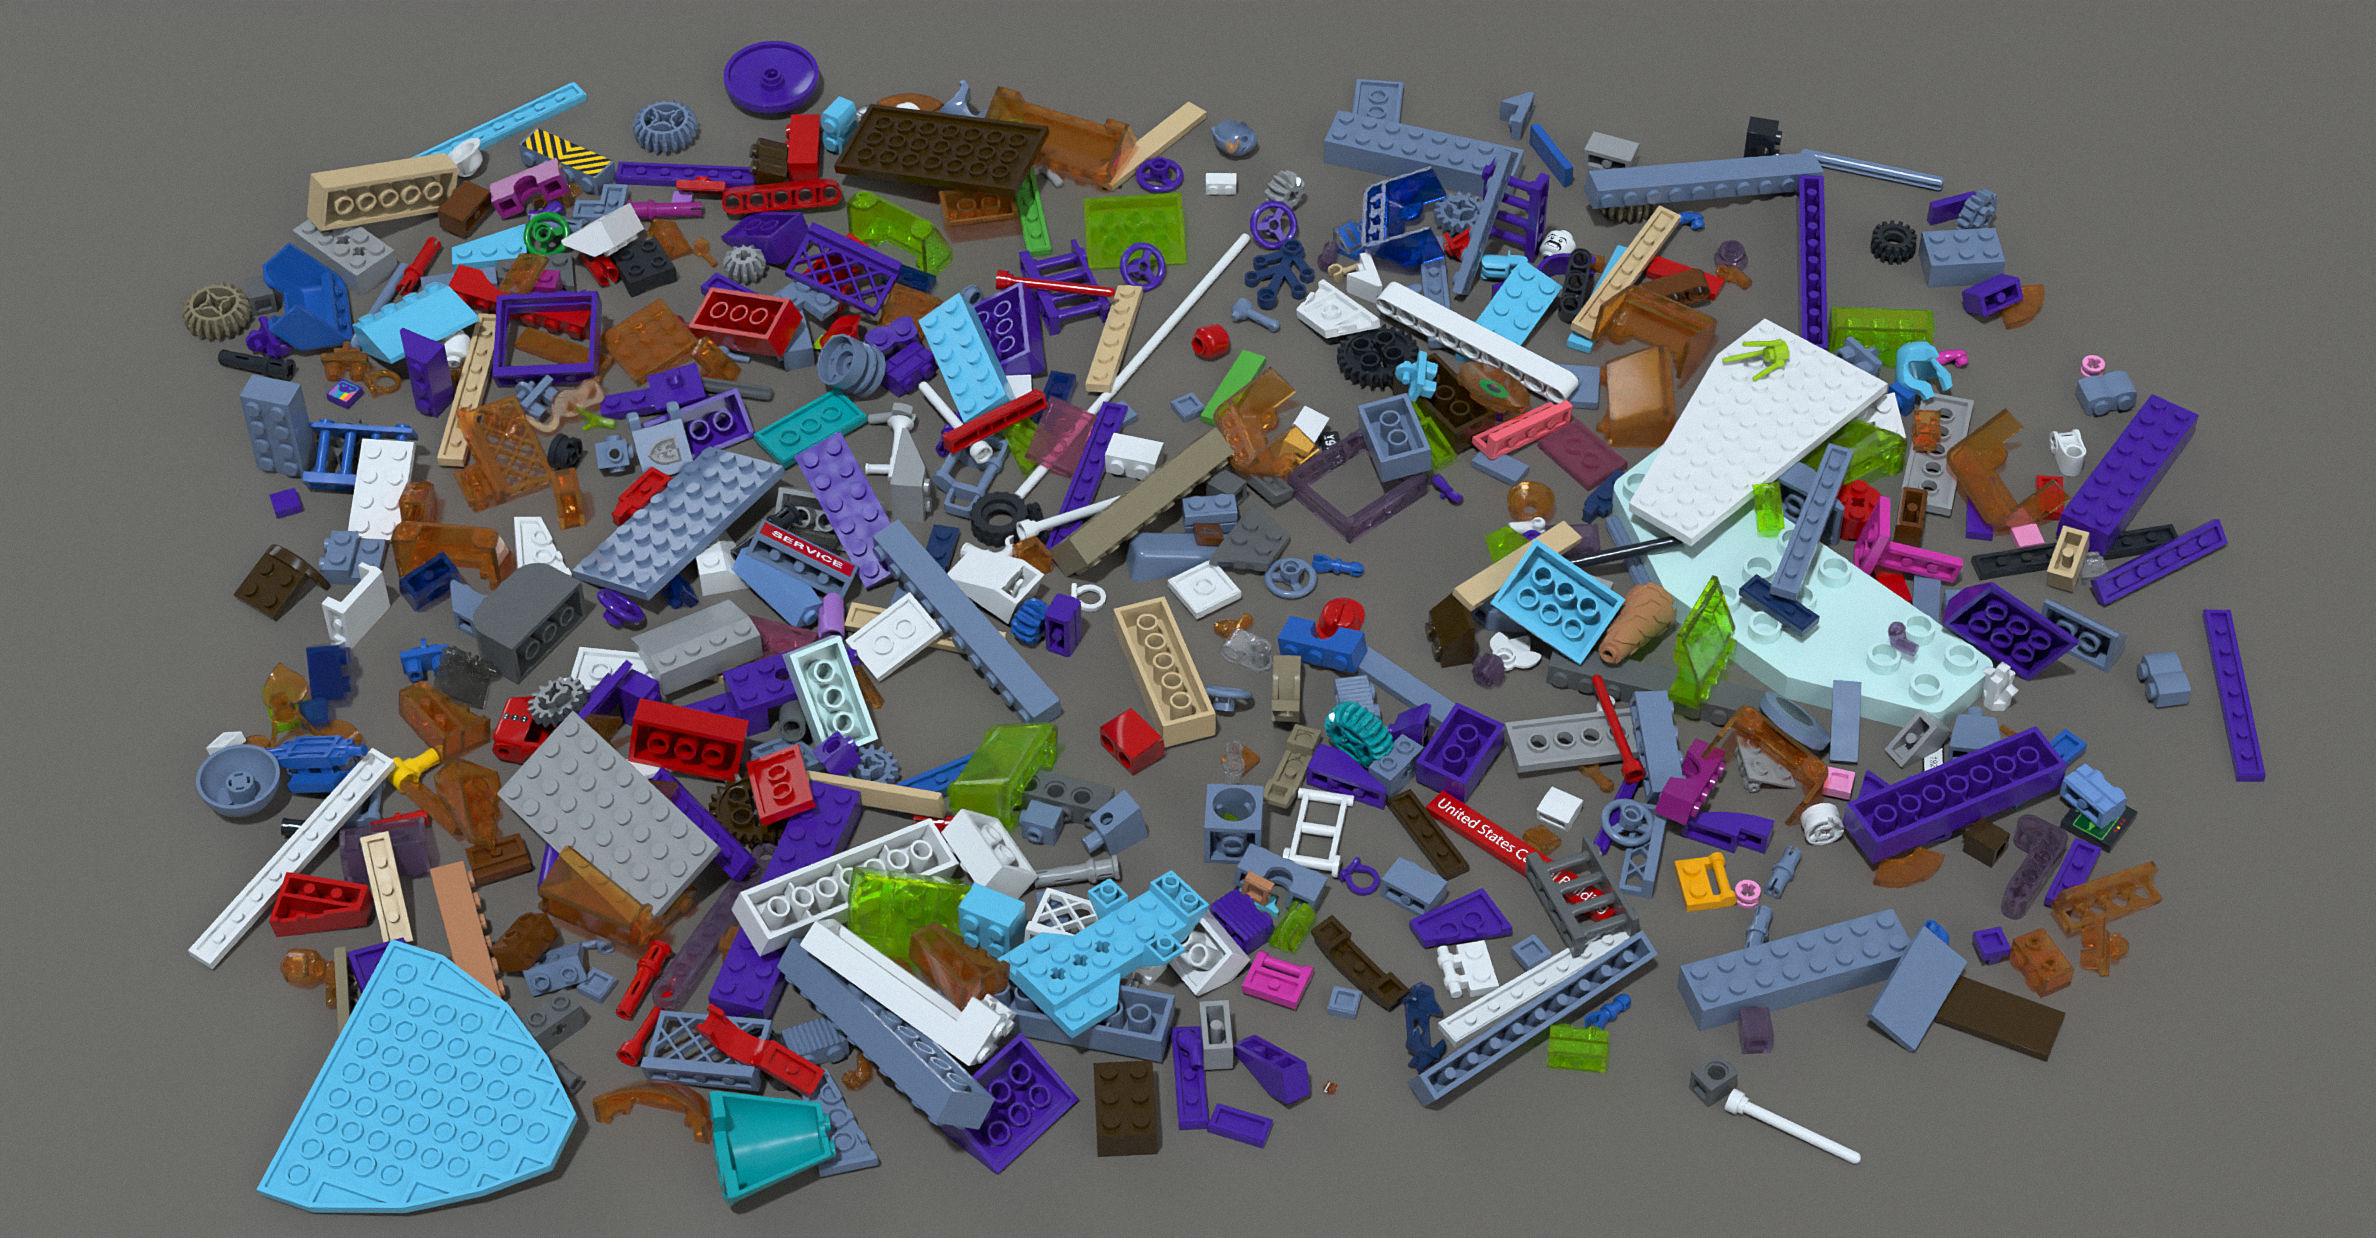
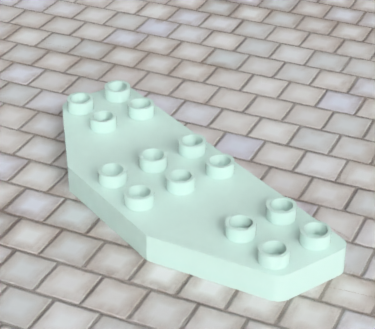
[1612,444,1993,728]

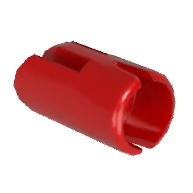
[579,252,619,286]

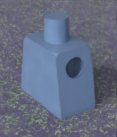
[1946,706,2001,762]
[1081,790,1148,855]

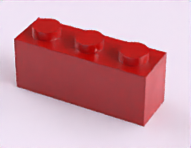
[785,114,821,181]

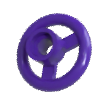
[1135,157,1184,193]
[1250,201,1297,250]
[1120,242,1166,292]
[597,589,645,626]

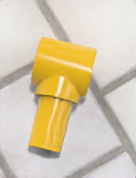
[386,748,440,793]

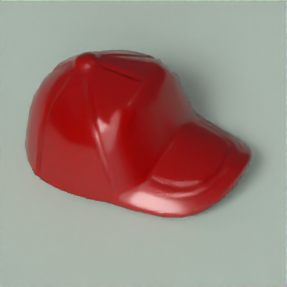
[819,315,862,347]

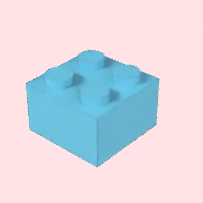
[958,882,1026,958]

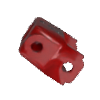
[492,696,562,765]

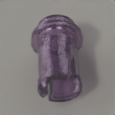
[1317,241,1339,271]

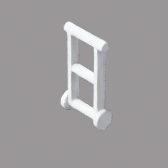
[1283,788,1354,878]

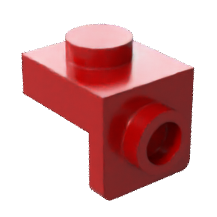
[1443,226,1472,262]

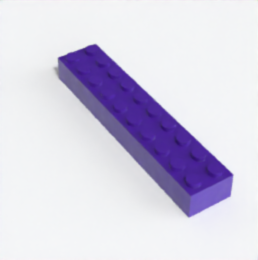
[708,780,863,1020]

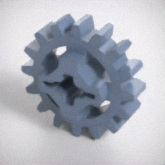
[1956,188,1999,230]
[1434,191,1480,235]
[843,744,899,785]

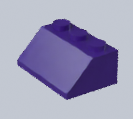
[400,327,455,418]

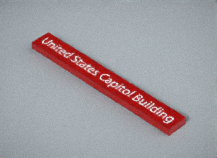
[1426,790,1617,922]

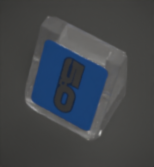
[1333,219,1367,254]

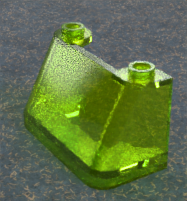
[846,191,953,284]
[1799,420,1907,486]
[947,722,1058,830]

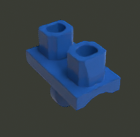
[400,638,453,682]

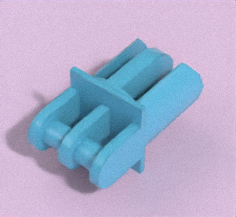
[1480,250,1528,280]

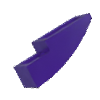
[1681,812,1775,854]

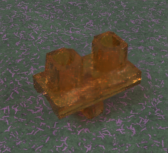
[321,341,372,381]
[453,463,494,512]
[2081,918,2129,977]

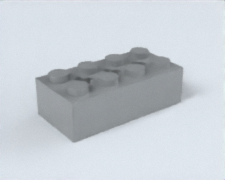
[292,219,398,297]

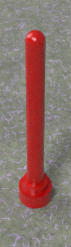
[996,270,1116,297]
[1592,674,1646,783]
[616,956,696,1066]

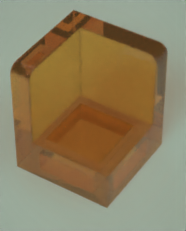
[1012,535,1053,575]

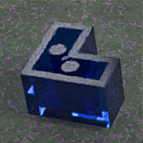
[306,641,352,702]

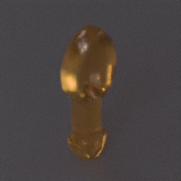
[1577,763,1614,793]
[325,961,337,1007]

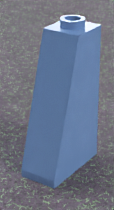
[732,547,822,628]

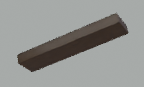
[1387,789,1469,881]

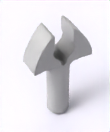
[1032,153,1064,188]
[868,402,916,424]

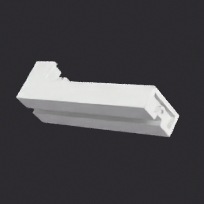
[800,919,1017,1066]

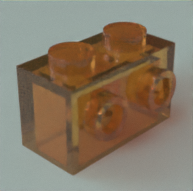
[2009,927,2074,998]

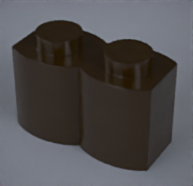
[749,137,787,184]

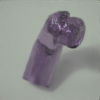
[1887,621,1920,657]

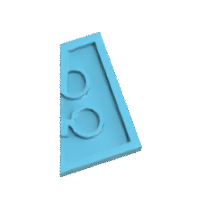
[452,224,528,271]

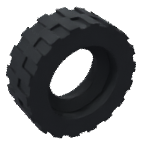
[970,491,1028,548]

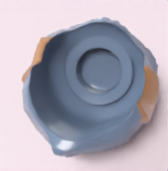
[1211,119,1258,157]

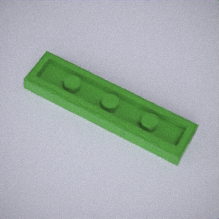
[1201,350,1266,429]

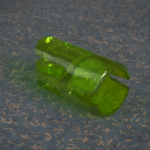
[1268,901,1316,953]

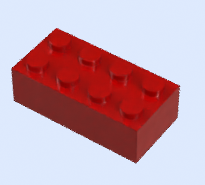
[688,287,803,358]
[628,698,749,782]

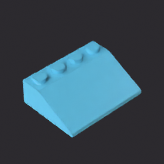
[352,282,479,364]
[1490,539,1626,666]

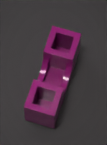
[489,158,569,219]

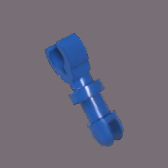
[1312,554,1364,576]
[1585,994,1631,1034]

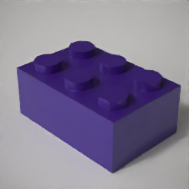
[1416,702,1505,803]

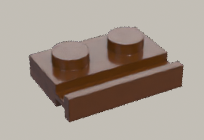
[465,833,532,886]

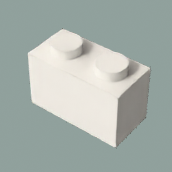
[1105,433,1164,480]

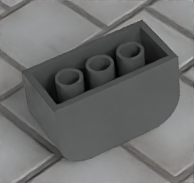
[473,563,587,685]

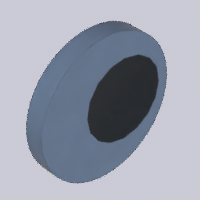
[1759,692,1831,751]

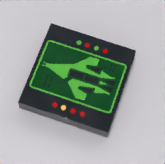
[2060,805,2138,853]

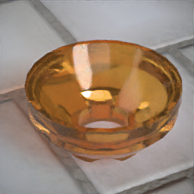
[1507,481,1555,521]

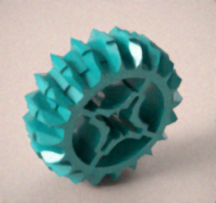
[1324,700,1394,768]

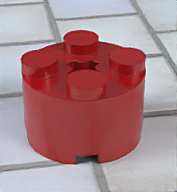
[1837,480,1882,541]

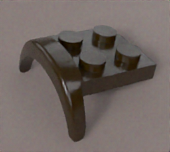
[233,544,331,622]

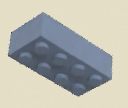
[239,374,317,478]

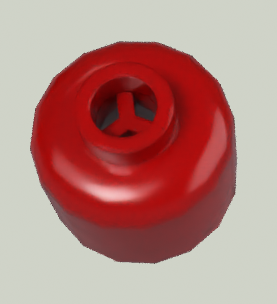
[1191,324,1230,359]

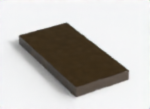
[1935,975,2066,1062]

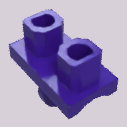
[245,316,291,359]

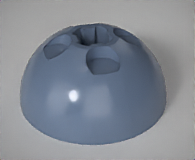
[196,744,280,818]

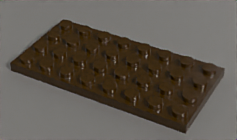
[834,104,1050,197]

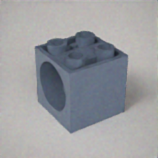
[1204,783,1264,864]

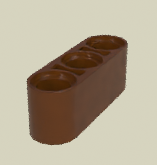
[1634,268,1710,316]

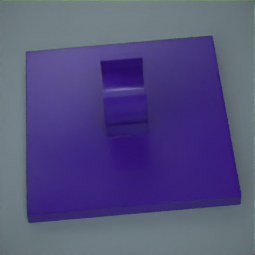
[647,363,706,412]

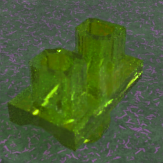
[1752,481,1785,532]

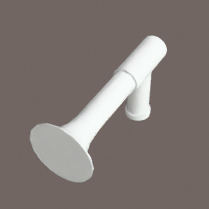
[865,415,914,483]

